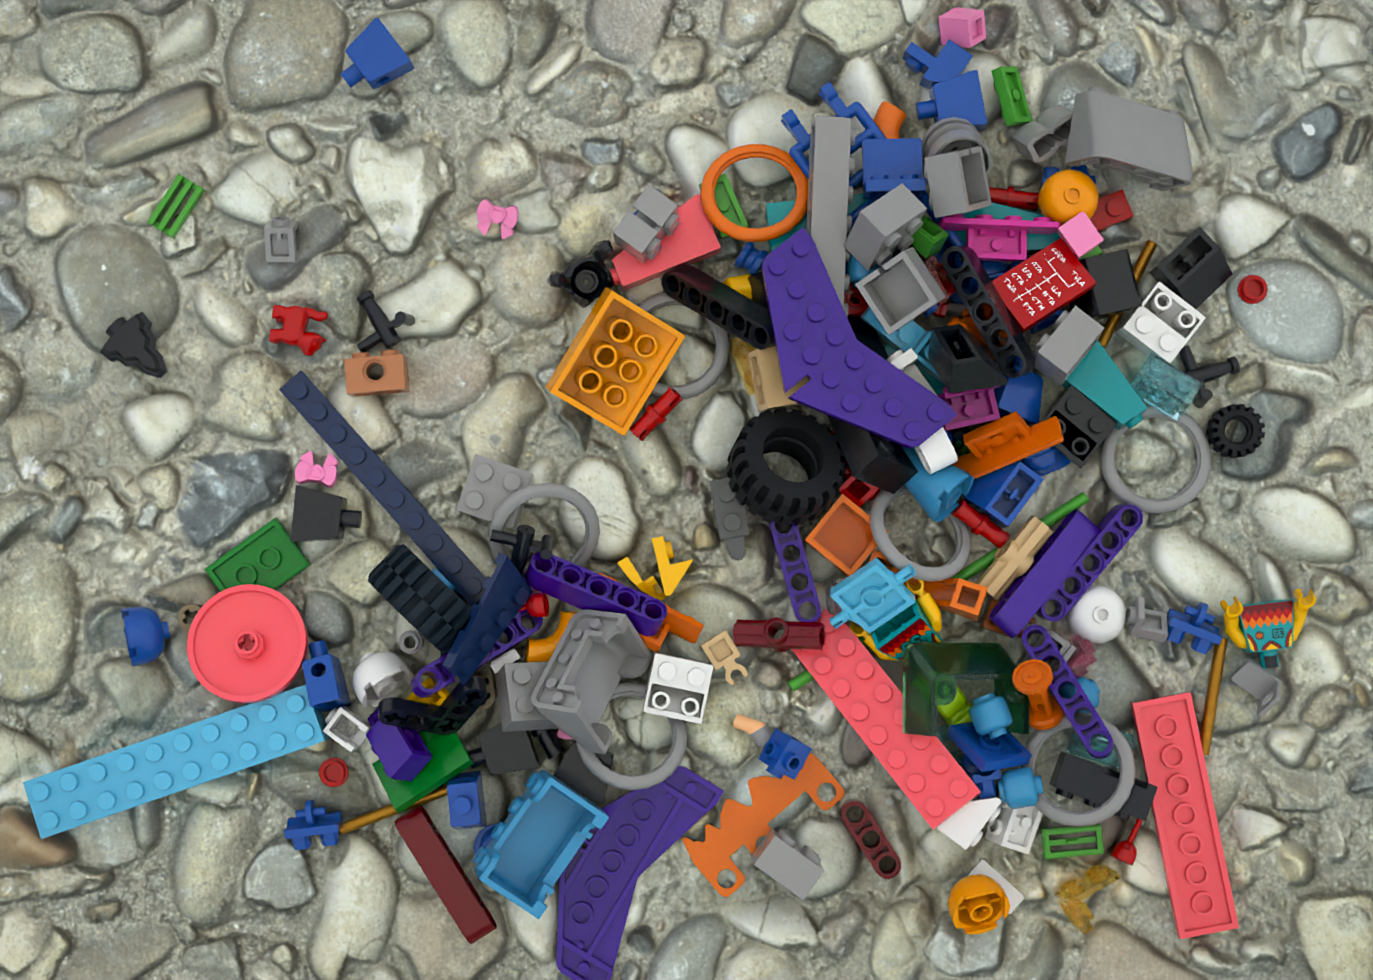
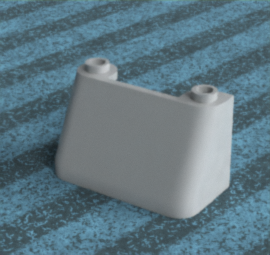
[1065,87,1193,191]
[531,609,653,754]

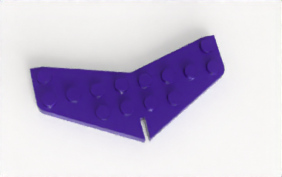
[761,228,957,448]
[556,765,724,980]

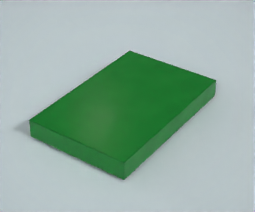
[204,517,311,592]
[372,731,474,813]

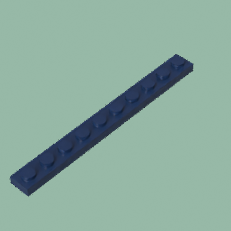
[279,370,486,607]

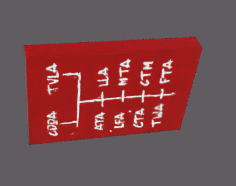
[992,238,1096,333]

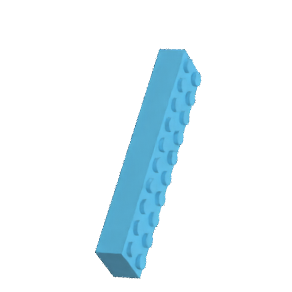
[23,684,331,839]

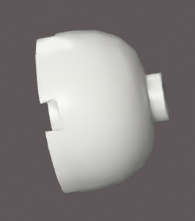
[1066,585,1126,644]
[352,652,414,708]

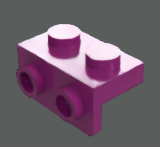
[937,386,1000,431]

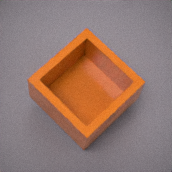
[803,494,888,577]

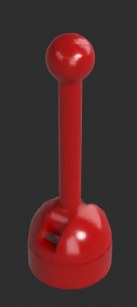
[519,593,549,618]
[1110,805,1152,866]

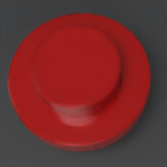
[1237,275,1268,304]
[319,757,349,787]

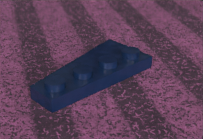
[443,553,533,685]

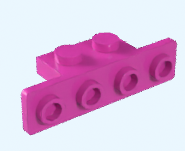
[937,214,1060,262]

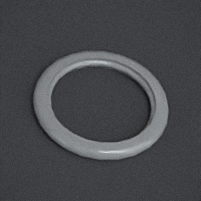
[638,292,730,399]
[1100,403,1211,514]
[488,483,600,581]
[870,485,971,581]
[576,682,687,790]
[1021,712,1136,827]

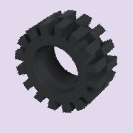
[1206,404,1265,458]

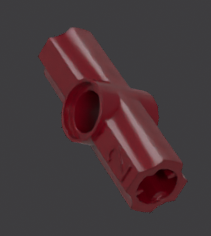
[733,617,826,652]

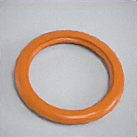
[700,144,808,242]

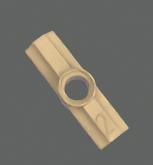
[976,515,1053,600]

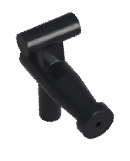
[357,290,415,352]
[1177,345,1240,408]
[490,525,553,578]

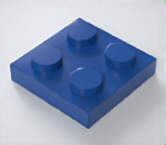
[947,722,1032,772]

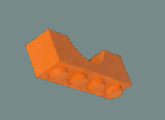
[869,550,988,622]

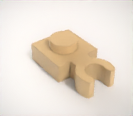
[701,630,748,685]

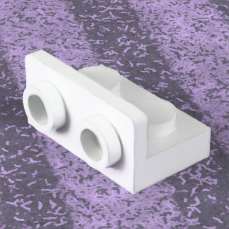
[985,792,1042,855]

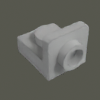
[264,216,298,262]

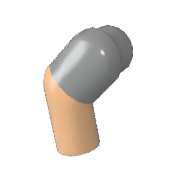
[733,714,772,748]

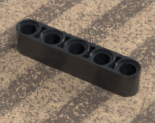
[941,246,1035,378]
[661,264,775,350]

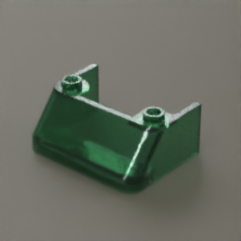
[903,642,1029,736]

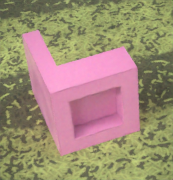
[939,7,986,48]
[1056,212,1104,259]

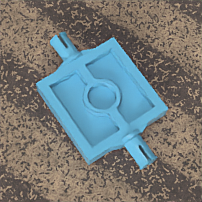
[830,558,917,634]

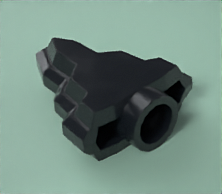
[100,312,168,379]

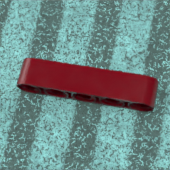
[394,805,497,944]

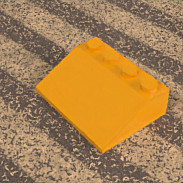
[545,287,685,436]

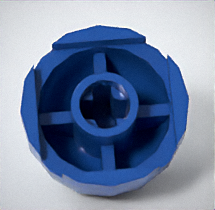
[121,606,170,667]

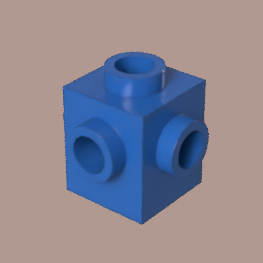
[759,728,812,780]

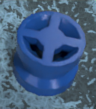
[734,242,769,275]

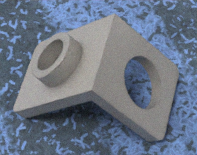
[1231,659,1282,718]

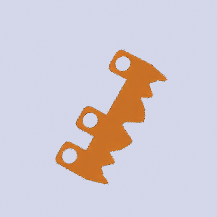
[682,753,845,897]

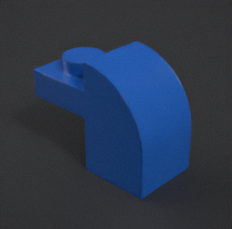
[902,39,973,89]

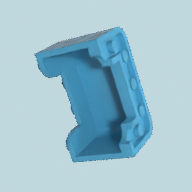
[473,769,609,919]

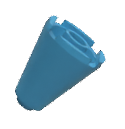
[901,446,974,522]

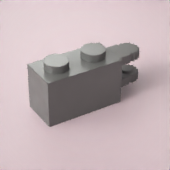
[710,478,749,561]

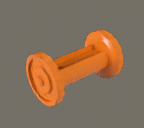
[1012,659,1064,730]

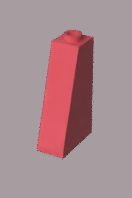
[609,194,721,291]

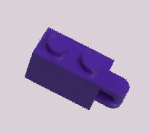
[366,707,433,782]

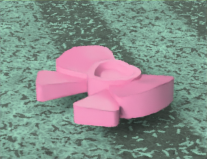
[477,199,519,239]
[295,451,338,488]

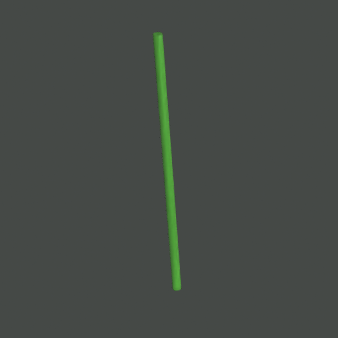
[788,492,1089,692]

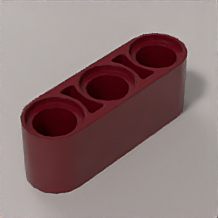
[840,798,901,879]

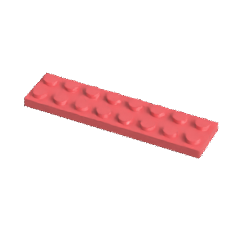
[791,605,981,830]
[1130,692,1239,939]

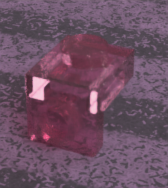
[1066,635,1097,678]

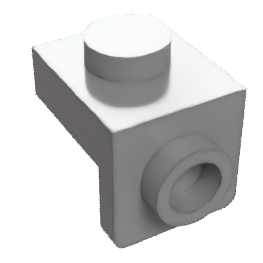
[1126,596,1168,643]

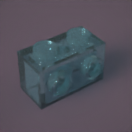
[1130,353,1202,421]

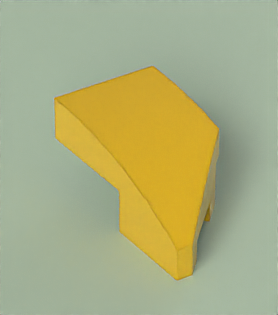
[617,557,666,601]

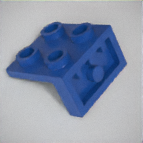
[862,138,926,199]

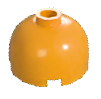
[1038,169,1099,226]
[947,874,1010,935]

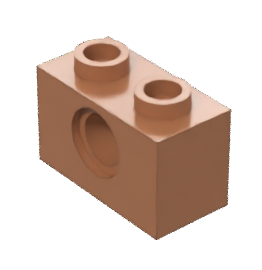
[344,350,410,397]

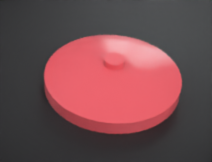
[187,584,308,704]

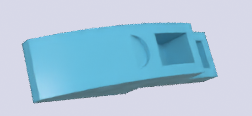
[860,306,943,383]

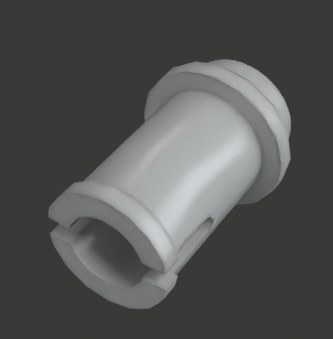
[399,630,424,654]

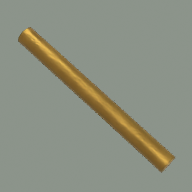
[1098,240,1157,349]
[1200,638,1228,756]
[339,783,448,835]

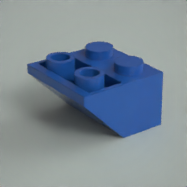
[961,461,1044,528]

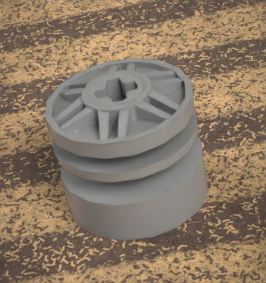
[922,117,992,178]

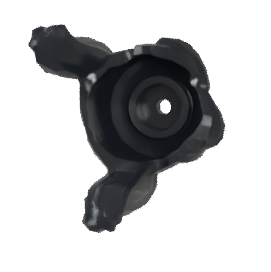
[547,240,614,308]

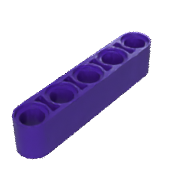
[1036,504,1143,622]
[988,509,1099,638]
[768,521,821,622]
[525,552,667,636]
[411,610,543,698]
[1022,625,1113,759]

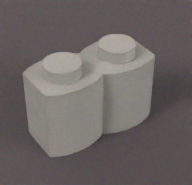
[1012,105,1073,163]

